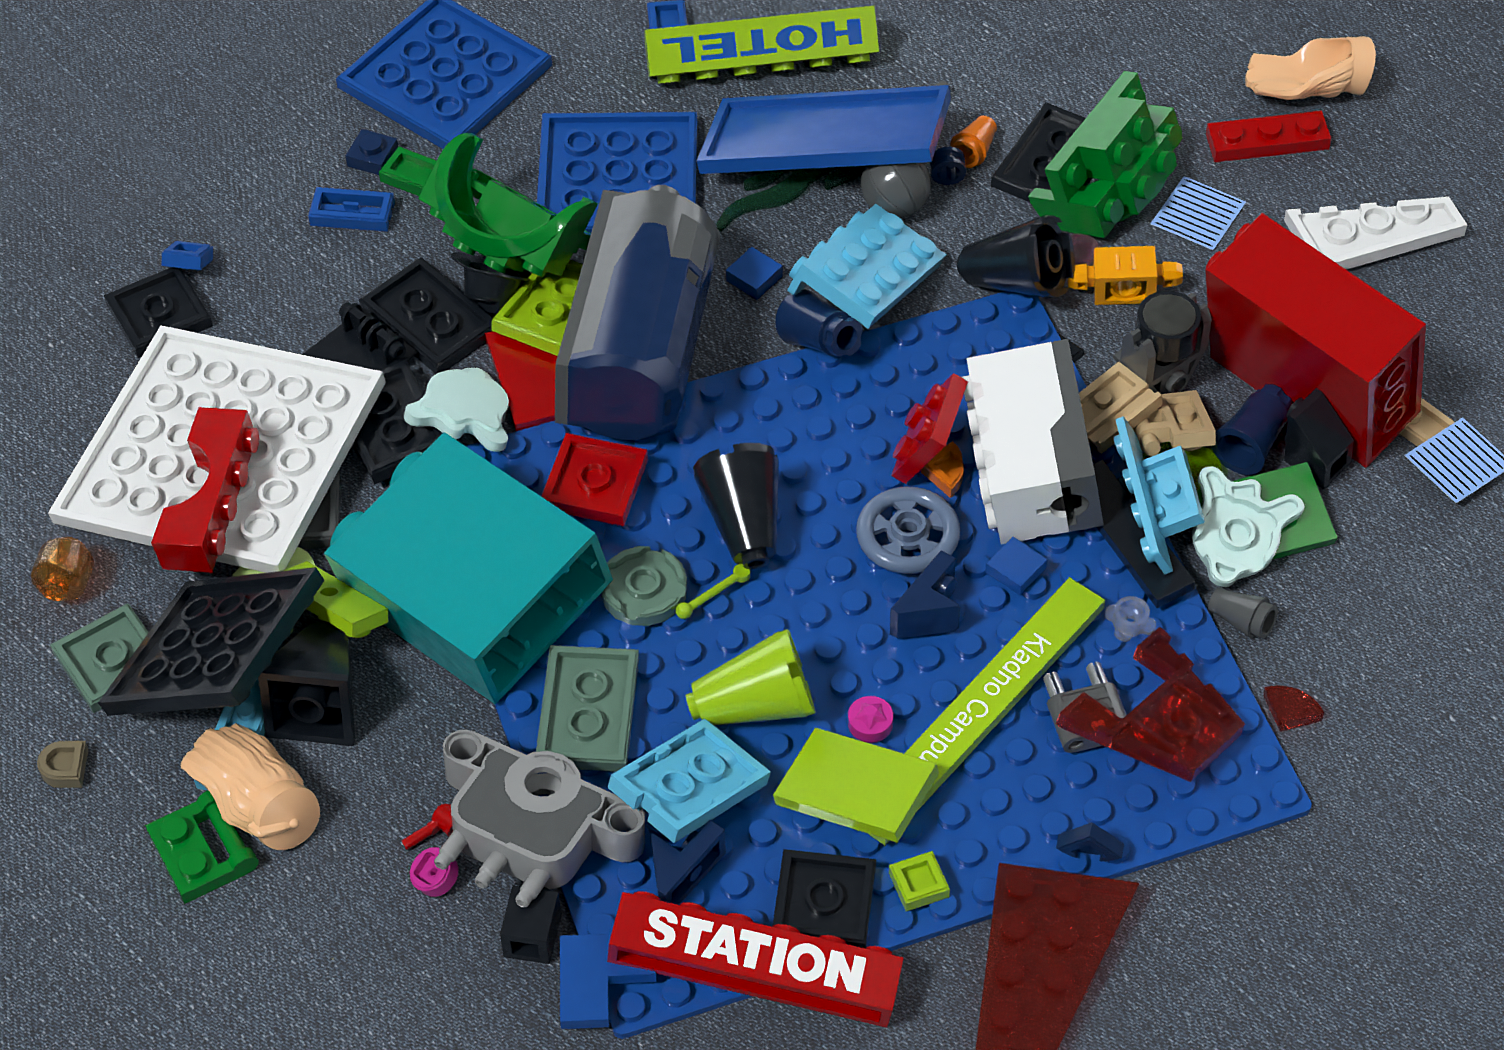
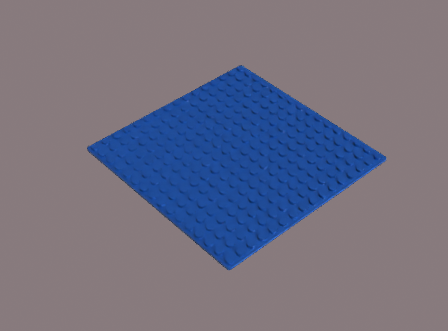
[466,291,1312,1039]

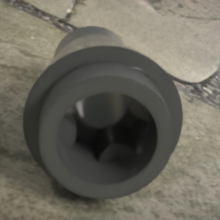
[1208,587,1278,639]

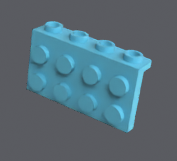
[787,204,947,329]

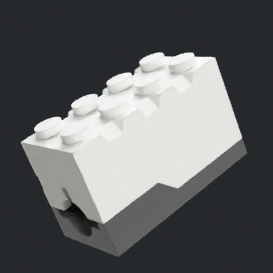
[962,339,1104,545]

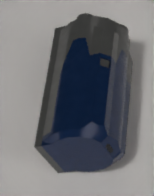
[555,185,721,440]

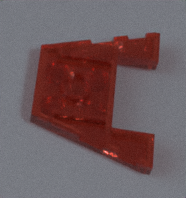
[1056,627,1245,782]

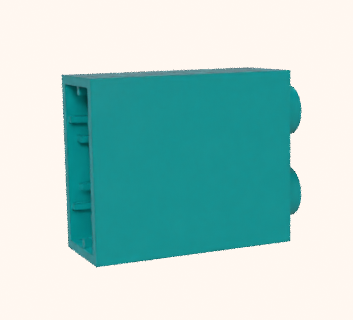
[324,432,613,705]

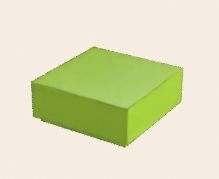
[889,851,950,912]

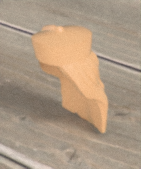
[1245,36,1376,100]
[181,723,320,850]

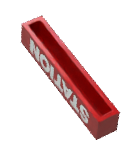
[607,891,903,1028]

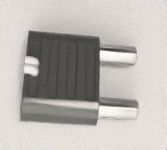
[1043,662,1133,753]

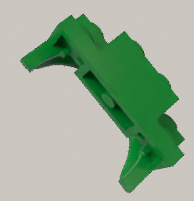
[1028,71,1183,238]
[418,133,598,277]

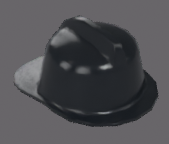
[451,252,530,314]

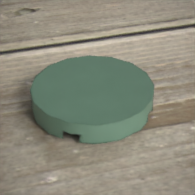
[600,546,687,626]

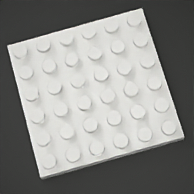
[48,325,386,573]

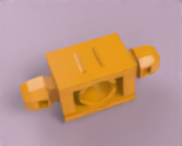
[1067,246,1183,305]

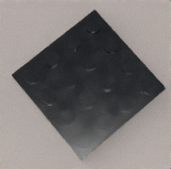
[98,567,325,716]

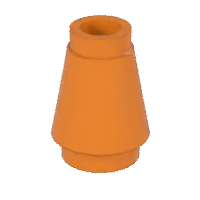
[950,115,997,168]

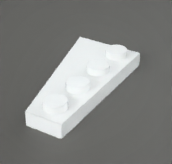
[1284,197,1467,269]

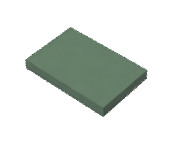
[536,645,639,771]

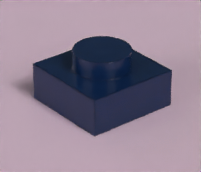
[345,129,398,175]

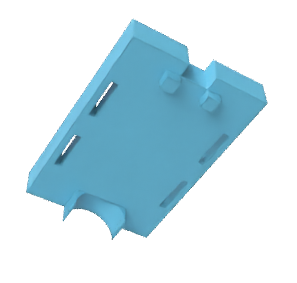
[608,719,771,843]

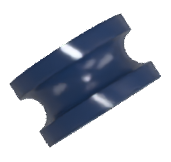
[930,147,966,185]

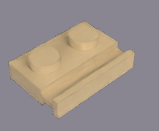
[1079,362,1162,454]

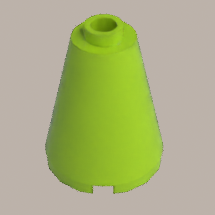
[685,629,815,725]

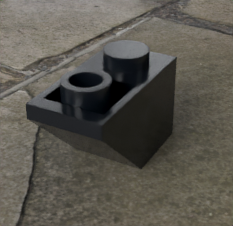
[1284,388,1354,490]

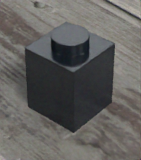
[500,885,562,964]

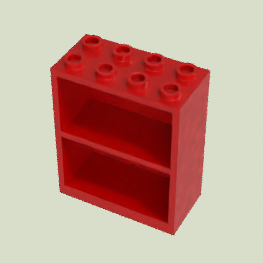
[1205,213,1426,468]

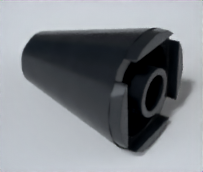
[957,215,1075,298]
[693,443,779,569]

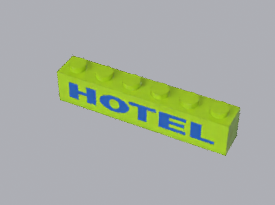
[643,5,879,84]

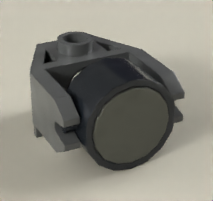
[1113,291,1212,394]

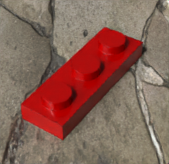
[1206,110,1331,162]

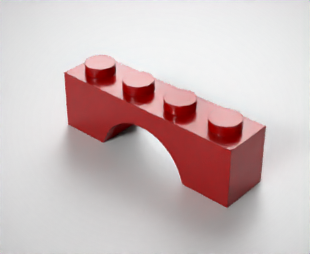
[151,407,259,573]

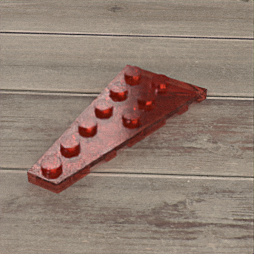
[975,863,1139,1050]

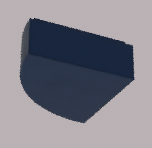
[1056,822,1124,862]

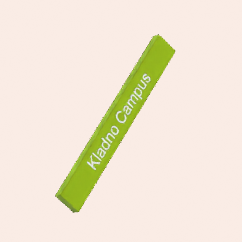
[867,577,1105,846]

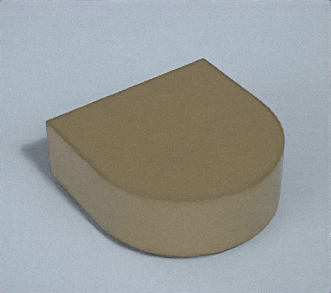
[37,741,89,788]

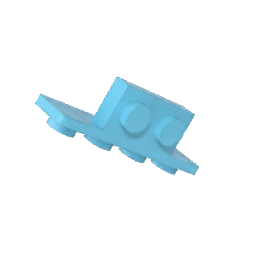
[1114,416,1205,574]

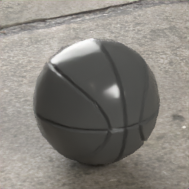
[861,163,931,218]

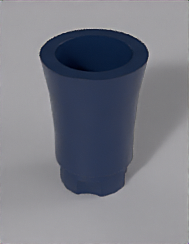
[775,289,863,357]
[1211,384,1293,475]

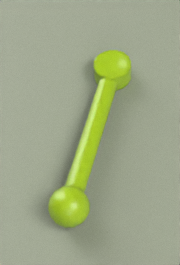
[675,564,750,619]

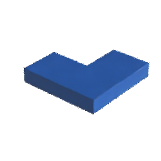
[560,934,656,1029]

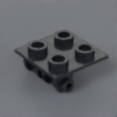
[302,302,417,371]

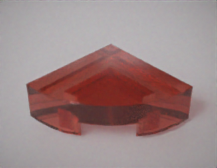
[1263,685,1324,732]

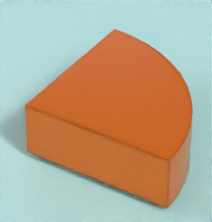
[921,441,964,498]

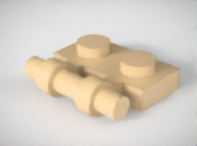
[1133,390,1216,456]

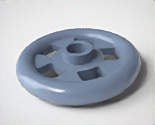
[856,487,960,574]

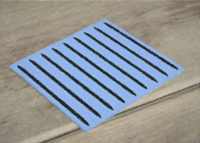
[1151,176,1246,250]
[1404,418,1504,503]

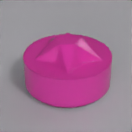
[848,696,893,743]
[410,847,459,897]

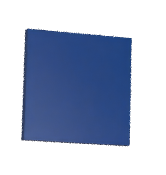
[336,0,552,149]
[537,112,697,233]

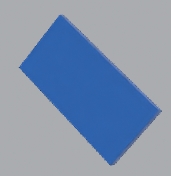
[697,85,951,174]

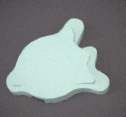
[404,368,509,452]
[1192,466,1305,587]

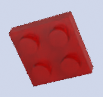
[891,373,968,484]
[541,433,648,526]

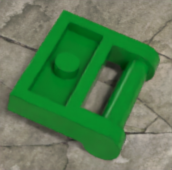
[145,791,259,904]

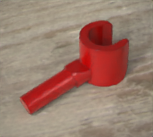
[401,804,453,850]

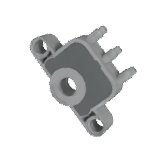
[434,730,645,907]

